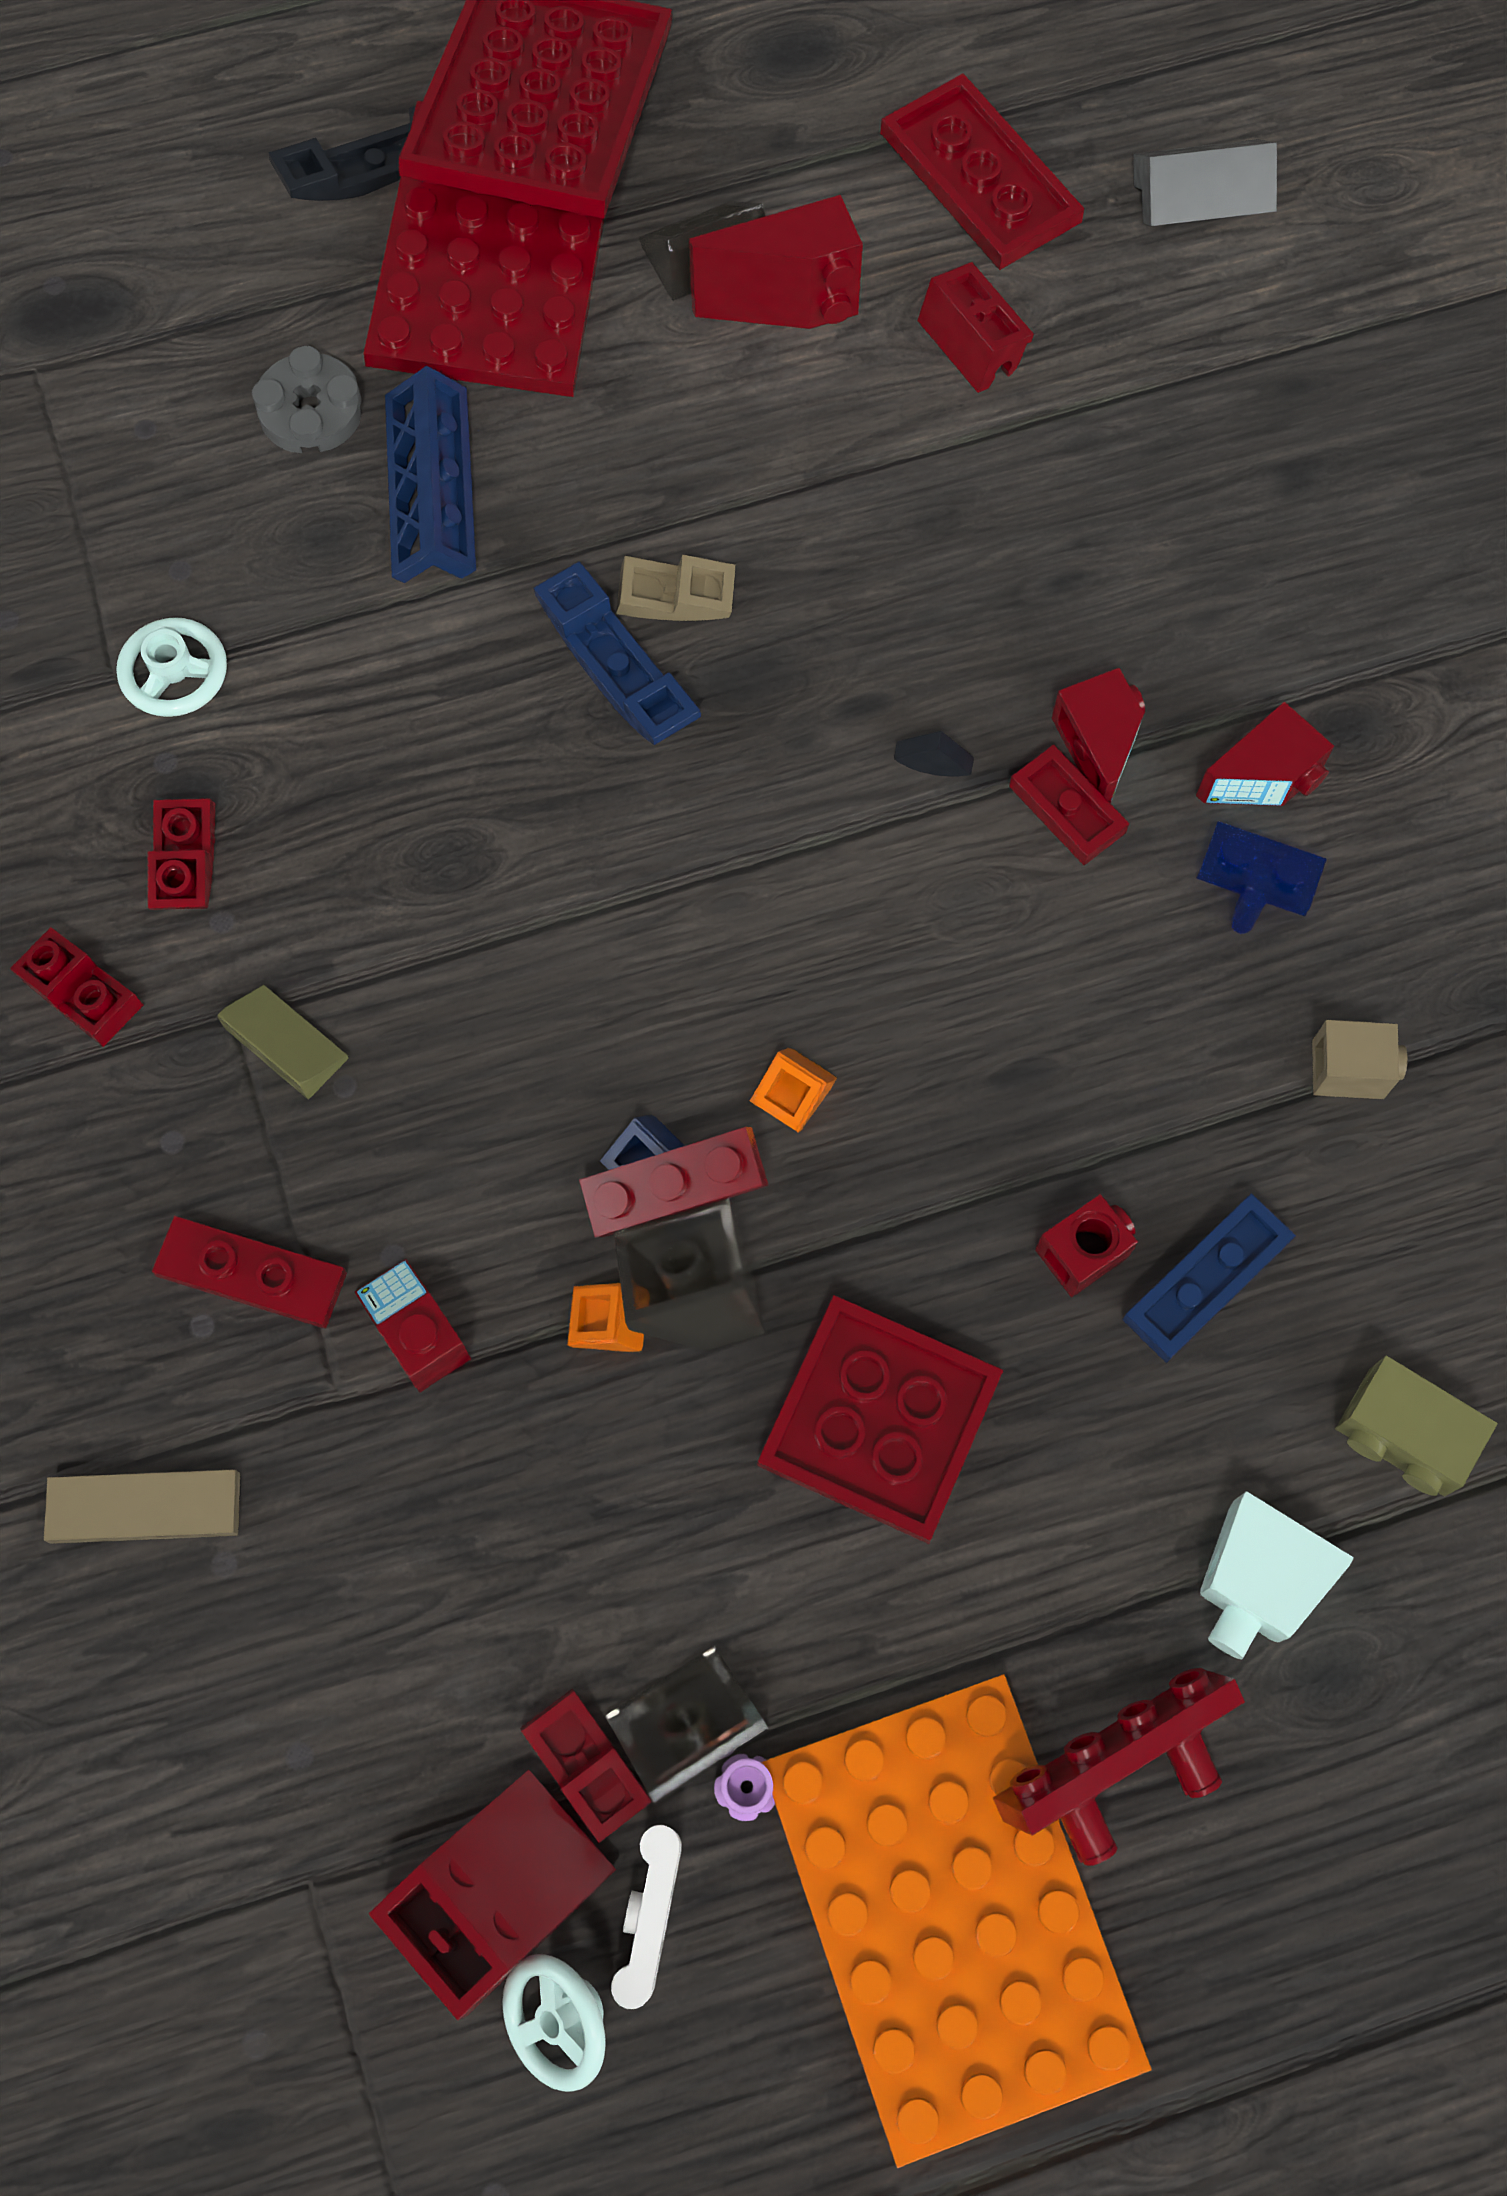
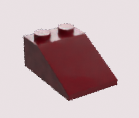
[689,195,863,329]

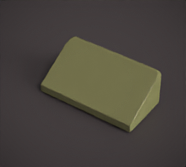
[217,985,349,1100]

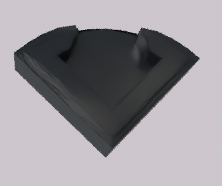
[894,731,974,777]

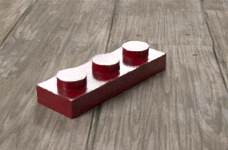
[579,1127,769,1237]

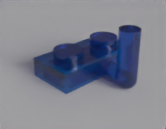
[1197,821,1327,934]

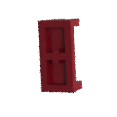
[917,262,1034,393]

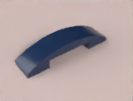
[533,561,701,745]

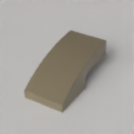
[616,555,735,621]

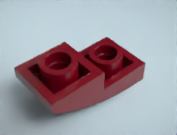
[148,799,215,910]
[10,927,143,1047]

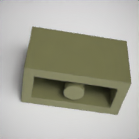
[1335,1355,1498,1497]

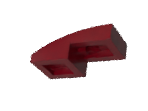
[520,1688,652,1843]

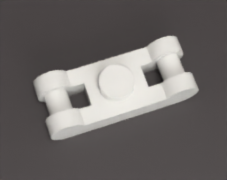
[611,1825,682,2009]

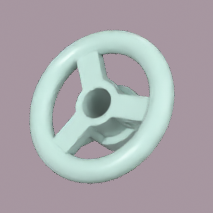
[116,618,227,717]
[502,1954,606,2092]

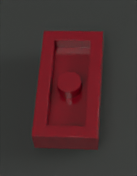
[1009,745,1130,865]

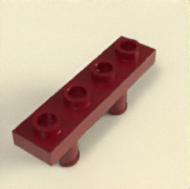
[993,1668,1245,1866]

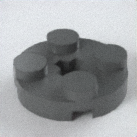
[252,346,362,453]

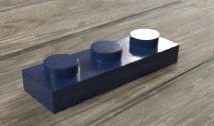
[1122,1193,1296,1363]

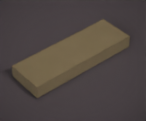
[44,1470,240,1544]

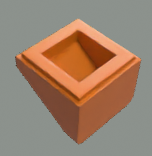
[750,1048,837,1132]
[567,1283,648,1352]

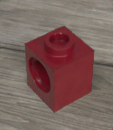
[1035,1194,1138,1298]

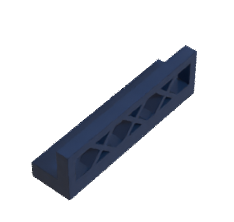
[385,366,476,583]

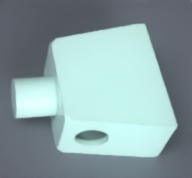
[1200,1491,1354,1659]

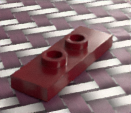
[152,1216,347,1329]

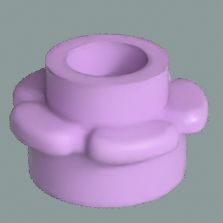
[714,1754,775,1821]

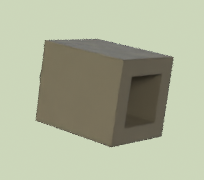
[1312,1020,1407,1099]

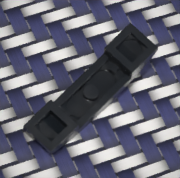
[269,106,416,201]

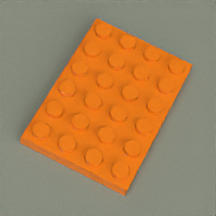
[761,1674,1152,2168]

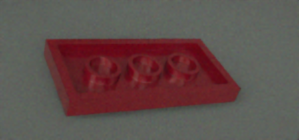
[880,73,1085,270]

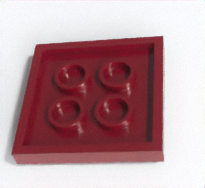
[757,1295,1003,1544]

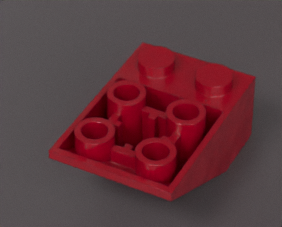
[368,1770,617,2021]

